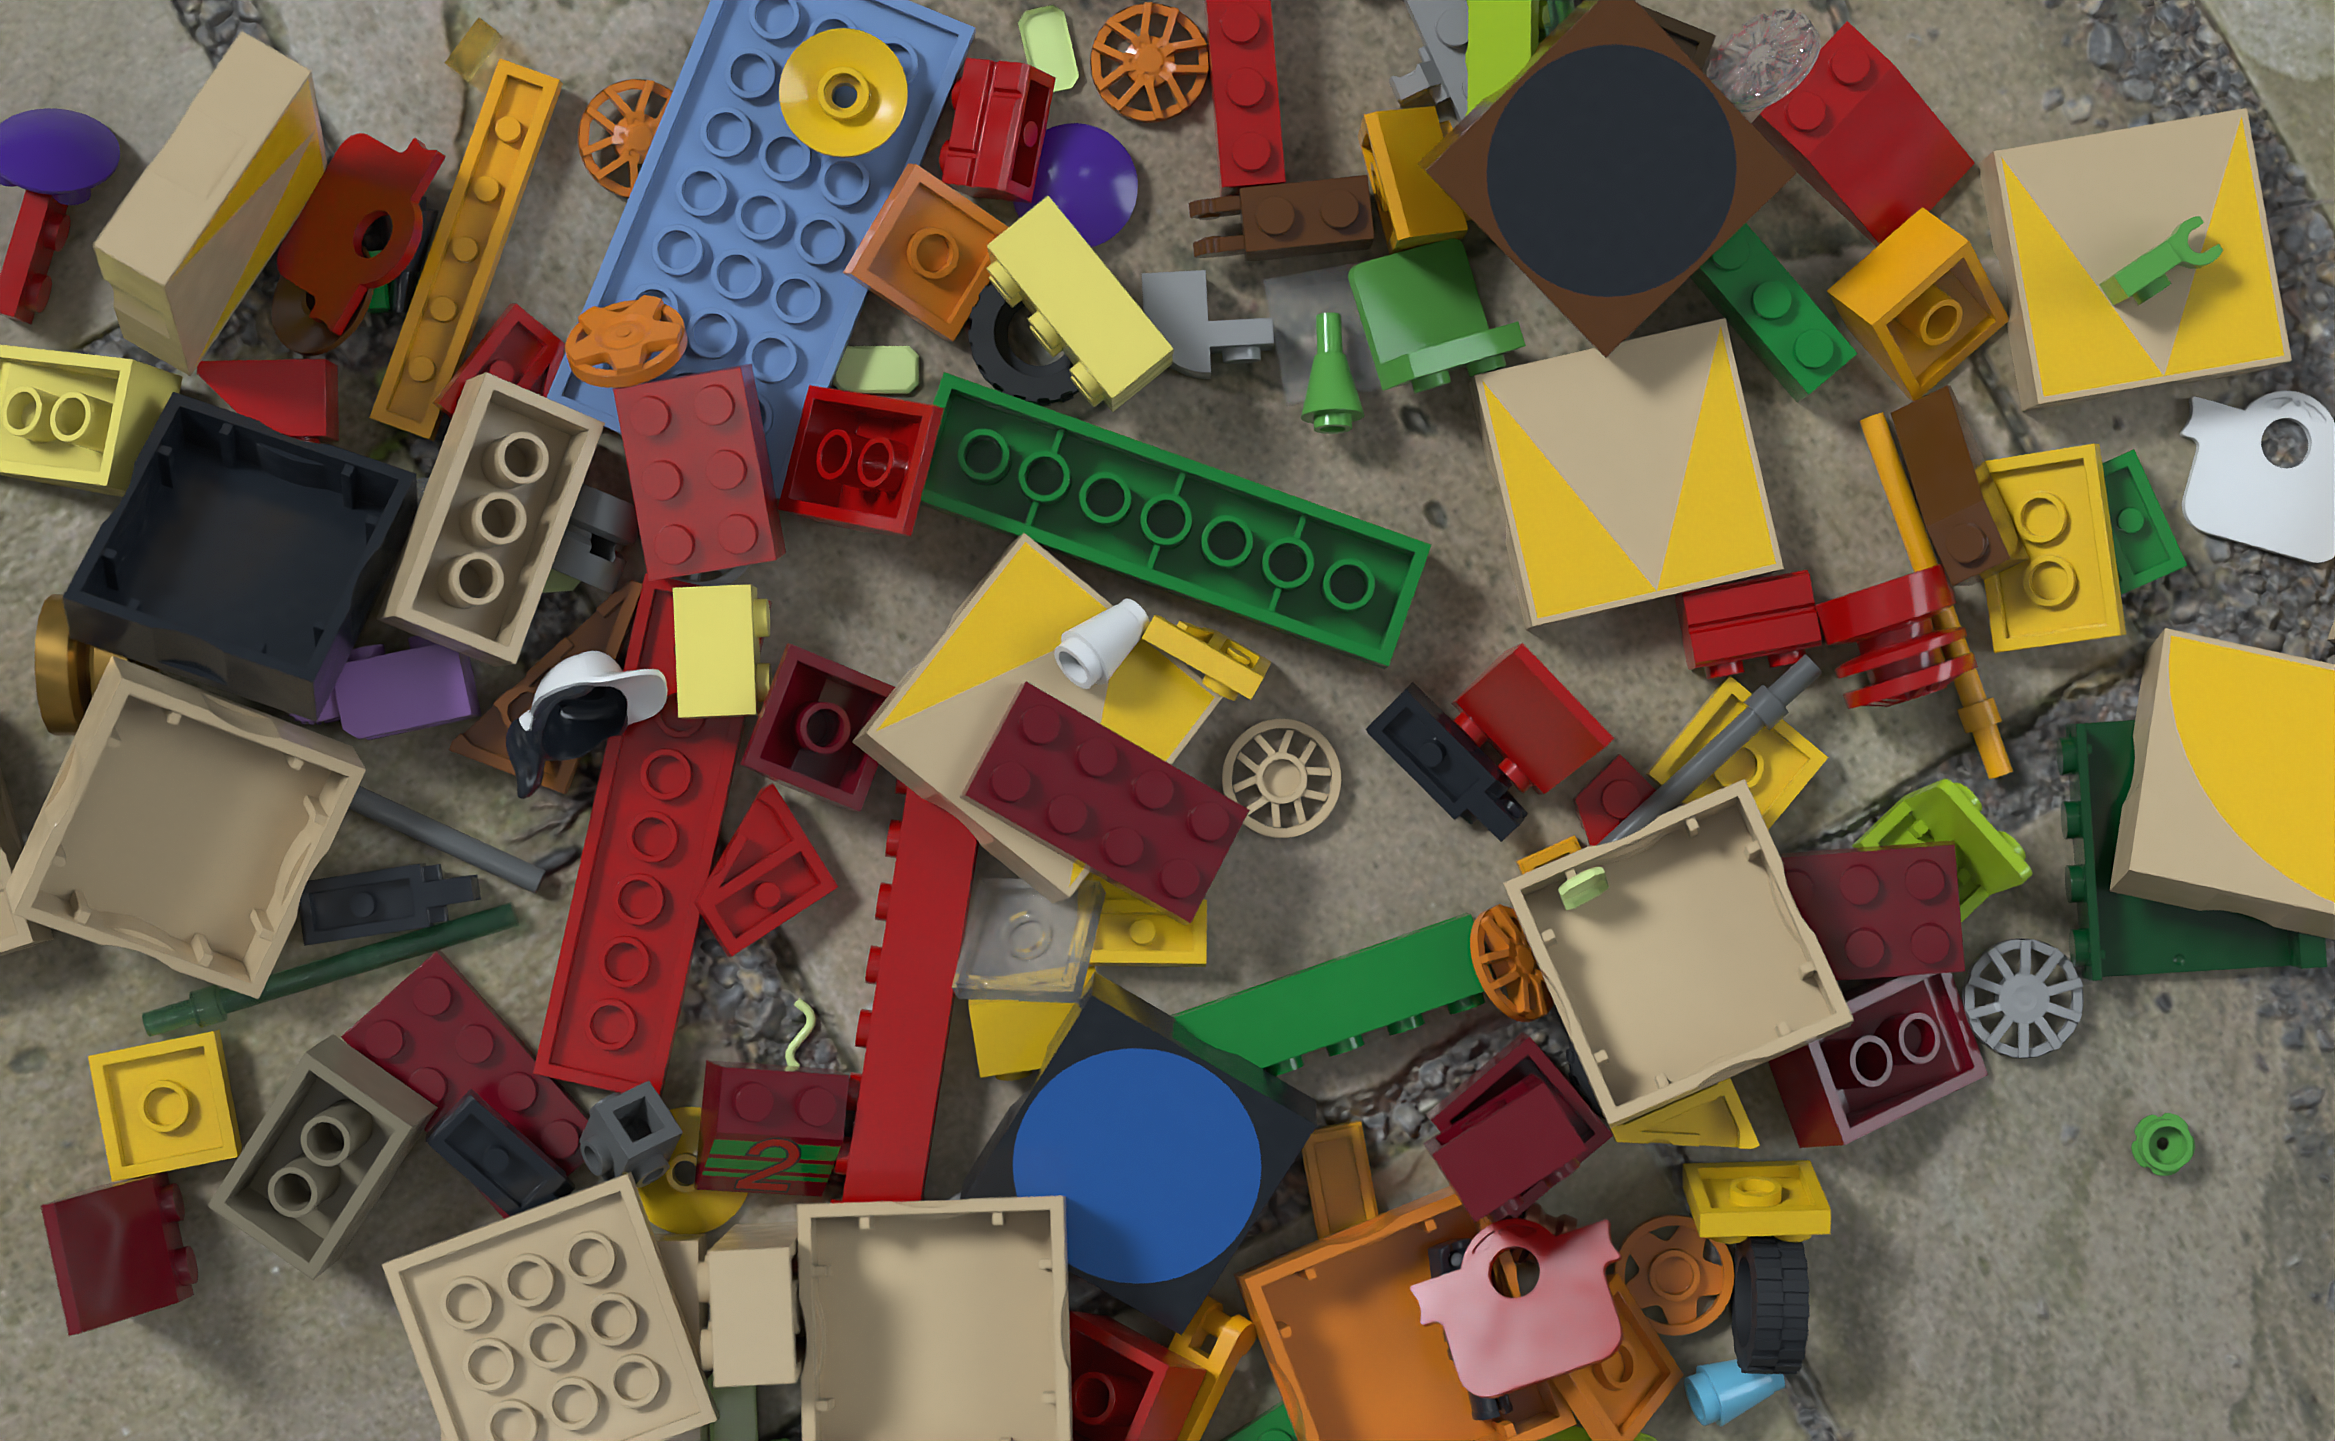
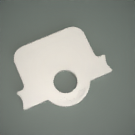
[2179,391,2335,563]

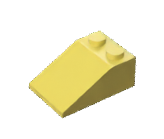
[0,345,183,497]

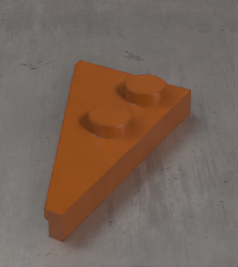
[449,580,642,794]

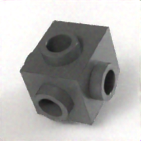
[579,1081,683,1188]

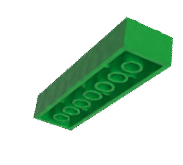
[919,372,1432,669]

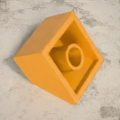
[1358,106,1471,255]
[1827,207,2009,402]

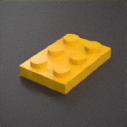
[1984,443,2126,653]

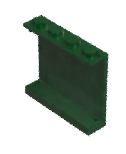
[2056,720,2327,981]

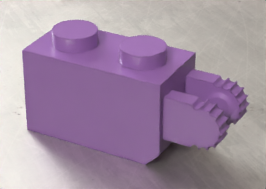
[290,636,482,740]

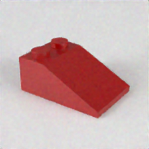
[1751,21,1975,247]
[777,385,944,536]
[1451,643,1615,795]

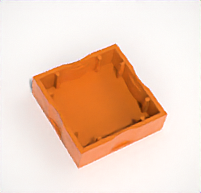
[1234,1186,1577,1441]

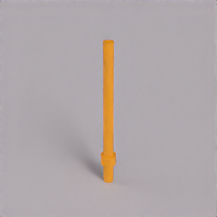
[1859,412,2013,779]

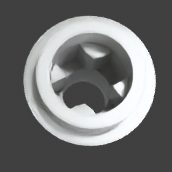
[1054,599,1150,689]

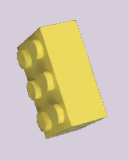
[986,196,1174,412]

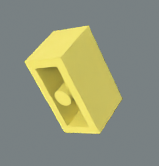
[673,584,773,719]

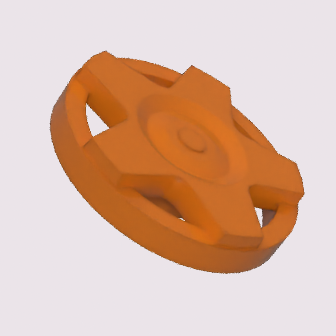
[565,295,688,388]
[1613,1214,1734,1336]

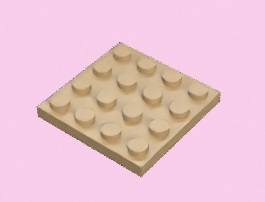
[382,1172,720,1441]

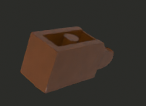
[1189,175,1374,261]

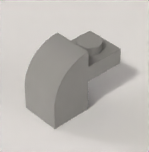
[1142,270,1274,379]

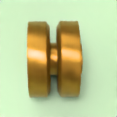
[34,594,161,736]

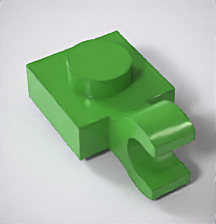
[2099,216,2223,306]

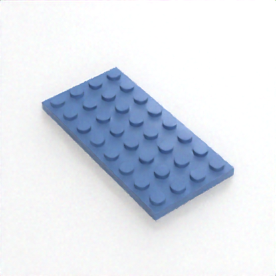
[547,0,976,499]

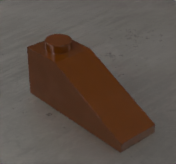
[1891,385,2029,586]

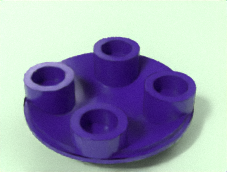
[0,108,120,205]
[1013,123,1138,248]

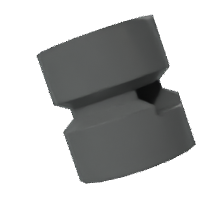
[551,484,640,594]

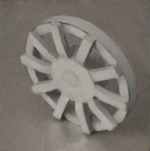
[1962,938,2084,1058]

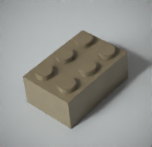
[208,1034,438,1280]

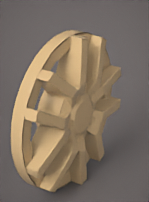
[1222,719,1341,838]

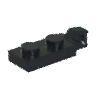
[1366,682,1528,842]
[298,863,481,946]
[425,1089,576,1216]

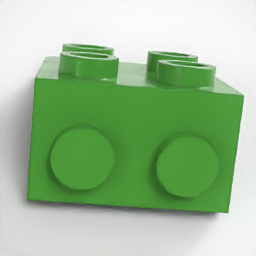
[1348,238,1526,394]

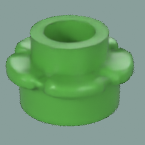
[2131,1113,2195,1176]

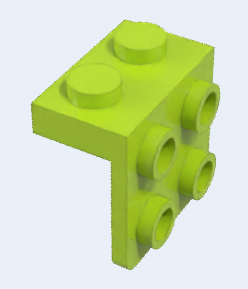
[1852,778,2033,923]

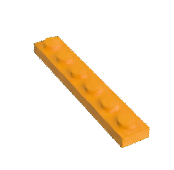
[369,58,563,441]

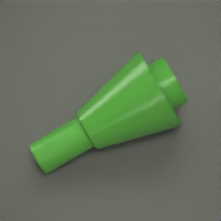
[1301,312,1365,434]

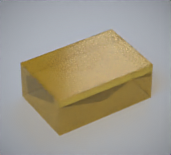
[445,17,503,83]

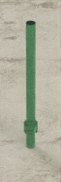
[142,902,519,1037]

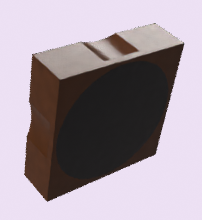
[1418,0,1797,358]

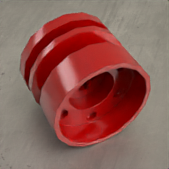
[1814,564,1978,709]

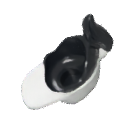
[506,651,668,799]

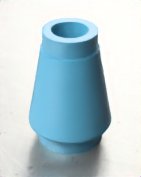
[1684,1359,1785,1426]

